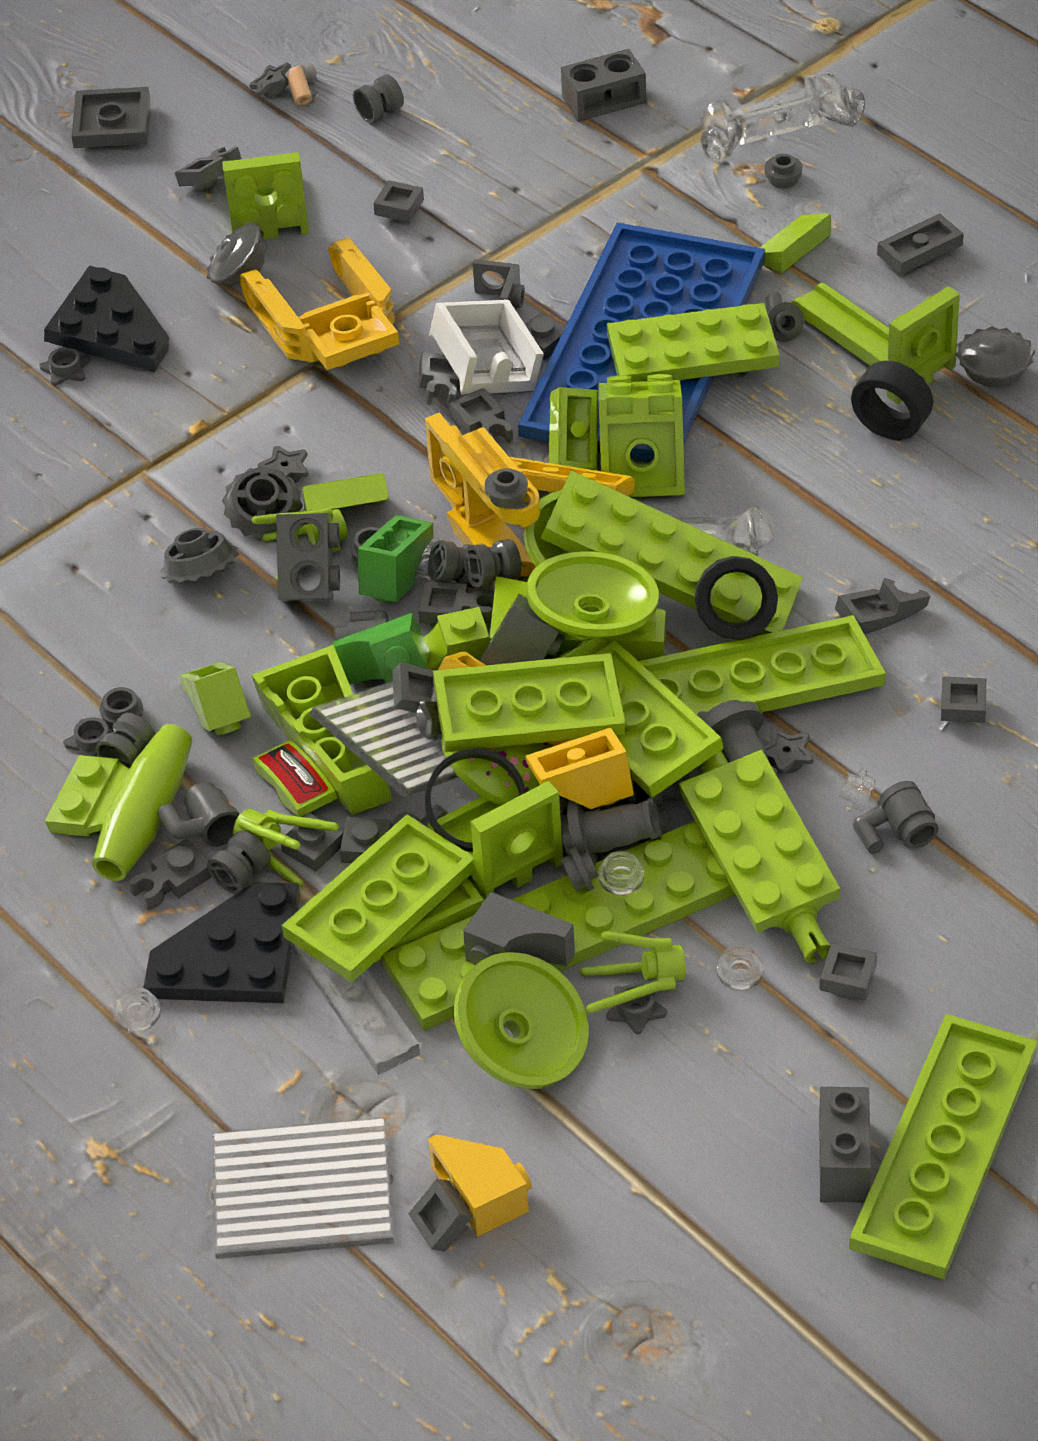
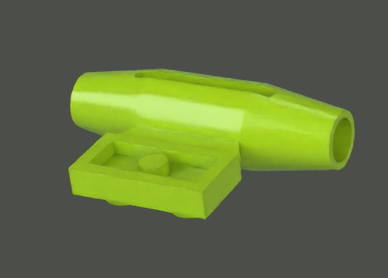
[45,724,193,881]

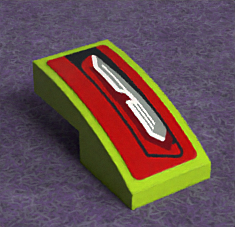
[252,740,338,817]

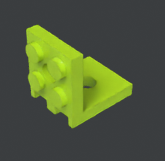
[222,152,309,239]
[599,374,685,497]
[427,781,563,901]

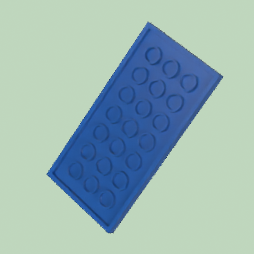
[518,222,765,462]

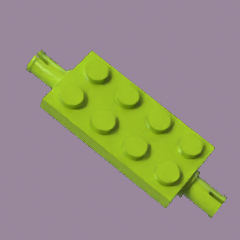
[679,749,841,964]

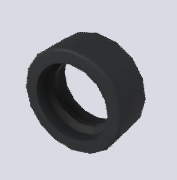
[851,360,934,441]
[695,556,778,640]

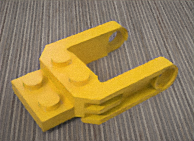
[239,237,400,370]
[425,413,540,583]

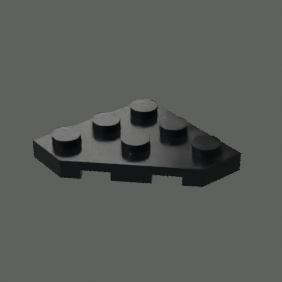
[44,265,169,372]
[143,882,300,1003]

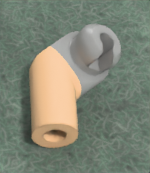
[288,63,317,106]

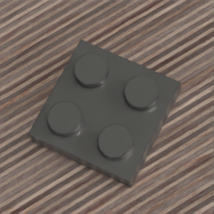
[72,87,150,148]

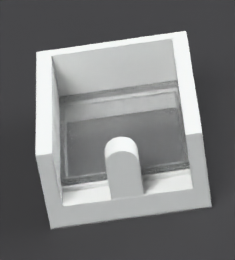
[429,300,544,395]

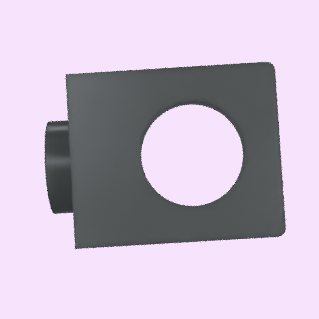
[473,259,525,310]

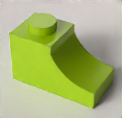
[424,607,490,670]
[179,662,251,735]

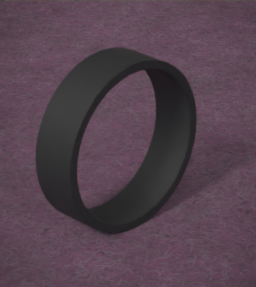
[425,748,526,852]

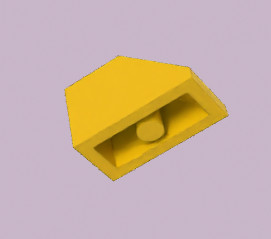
[526,728,634,809]
[428,1134,532,1237]

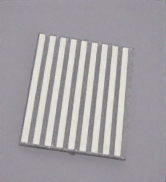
[310,681,458,797]
[211,1117,394,1259]

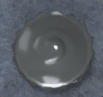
[206,222,266,286]
[955,326,1035,387]
[222,467,303,540]
[160,528,239,584]

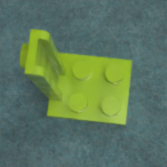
[791,283,960,405]

